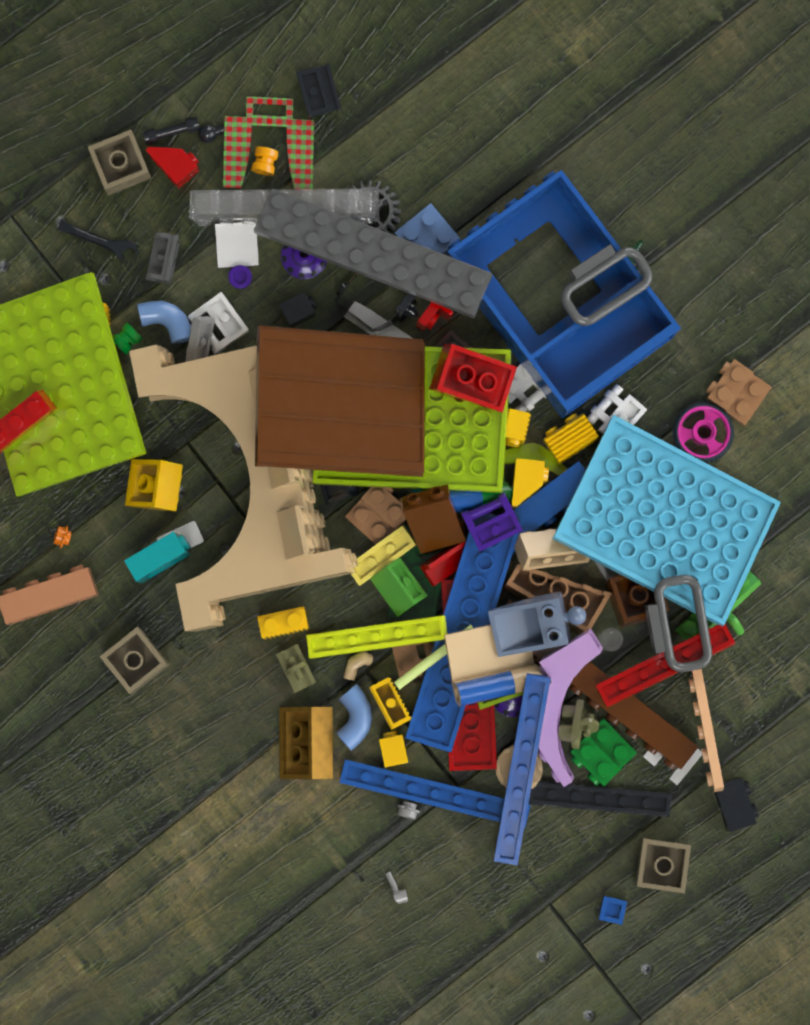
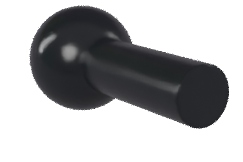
[198,124,224,143]

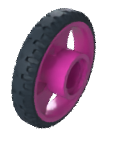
[673,402,734,463]

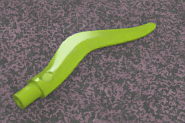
[504,443,568,476]

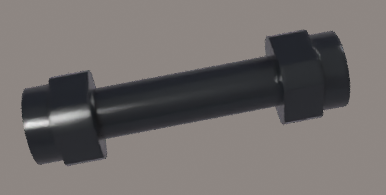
[143,117,200,145]

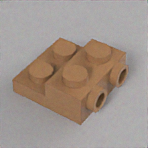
[706,359,772,426]
[345,487,406,545]

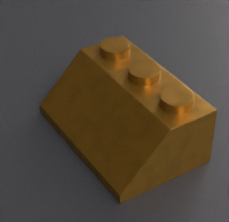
[279,707,333,779]

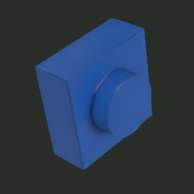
[598,895,627,925]

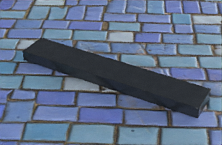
[529,781,671,817]

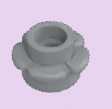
[397,801,420,820]

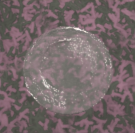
[599,628,623,652]

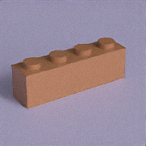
[0,565,99,625]

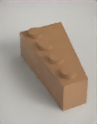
[503,564,612,635]

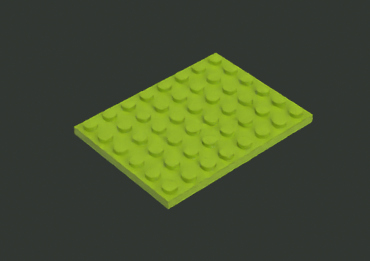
[0,272,147,497]
[313,347,512,493]

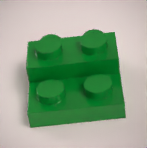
[570,719,637,786]

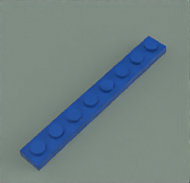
[494,673,551,865]
[339,759,531,828]

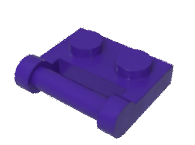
[461,492,523,552]

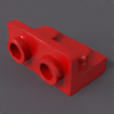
[416,302,454,332]

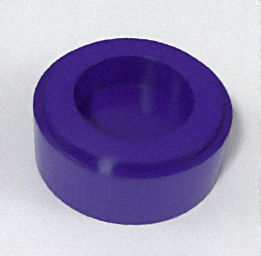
[228,265,252,289]

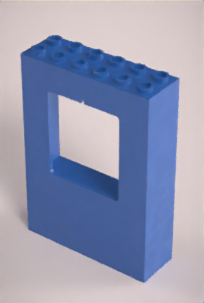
[446,170,681,419]

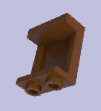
[402,485,466,554]

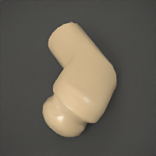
[343,651,373,681]

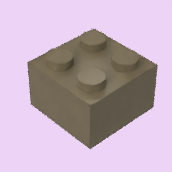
[88,130,151,196]
[100,627,169,694]
[634,837,691,894]

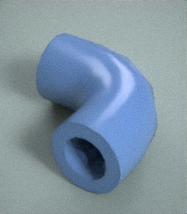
[137,301,191,344]
[336,684,373,751]

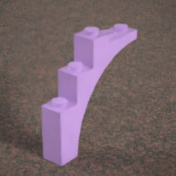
[538,628,603,787]

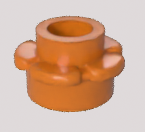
[53,526,72,548]

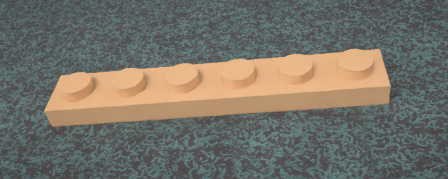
[688,669,724,792]

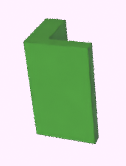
[370,557,427,617]

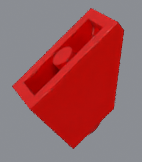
[146,147,199,189]

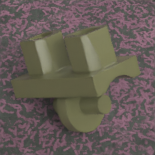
[276,644,316,693]
[558,699,599,749]

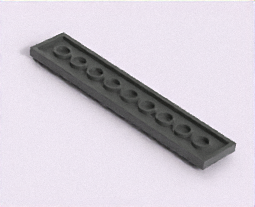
[254,188,492,318]

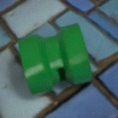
[112,322,143,355]

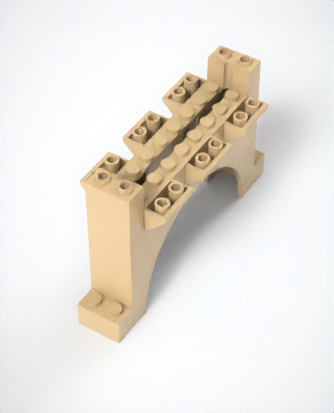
[129,345,358,632]

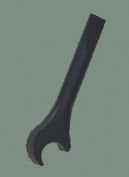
[57,221,139,261]

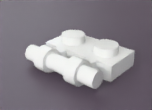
[508,364,546,412]
[587,384,647,434]

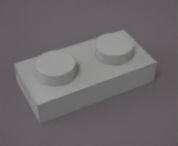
[185,316,215,362]

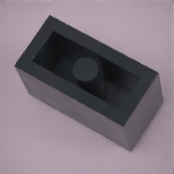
[712,777,759,832]

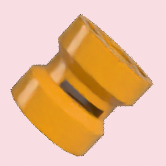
[251,146,279,176]

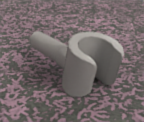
[385,872,408,904]

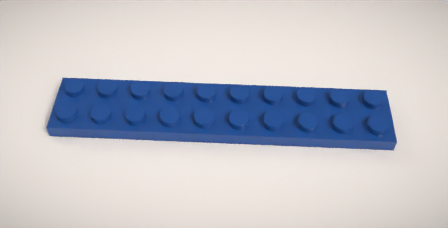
[406,513,522,753]

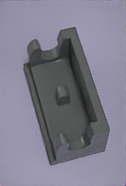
[146,232,180,285]

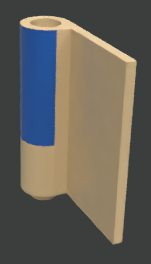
[444,624,544,706]

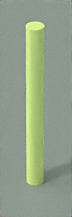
[394,625,473,690]

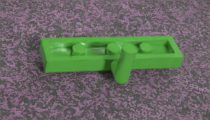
[675,571,761,641]

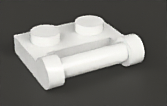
[188,292,249,355]

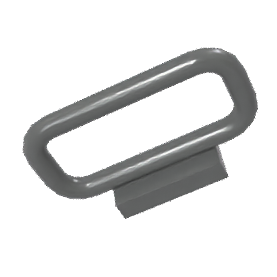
[561,244,652,326]
[644,575,712,672]

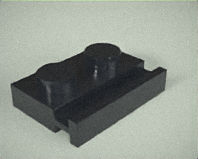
[296,64,341,118]

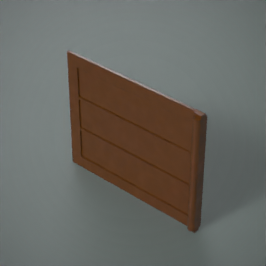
[255,326,425,477]

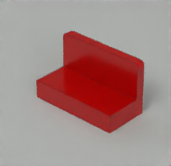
[420,542,466,586]

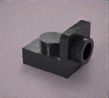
[320,484,360,505]

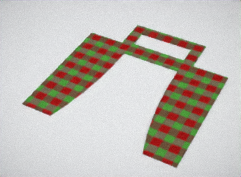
[223,96,314,191]

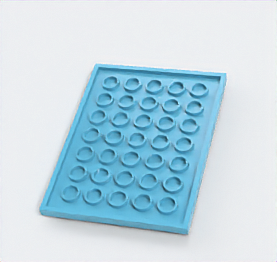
[552,415,781,626]

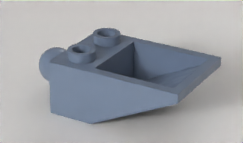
[488,592,586,657]

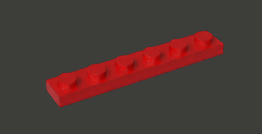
[596,624,735,708]

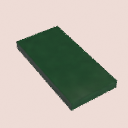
[387,524,447,621]

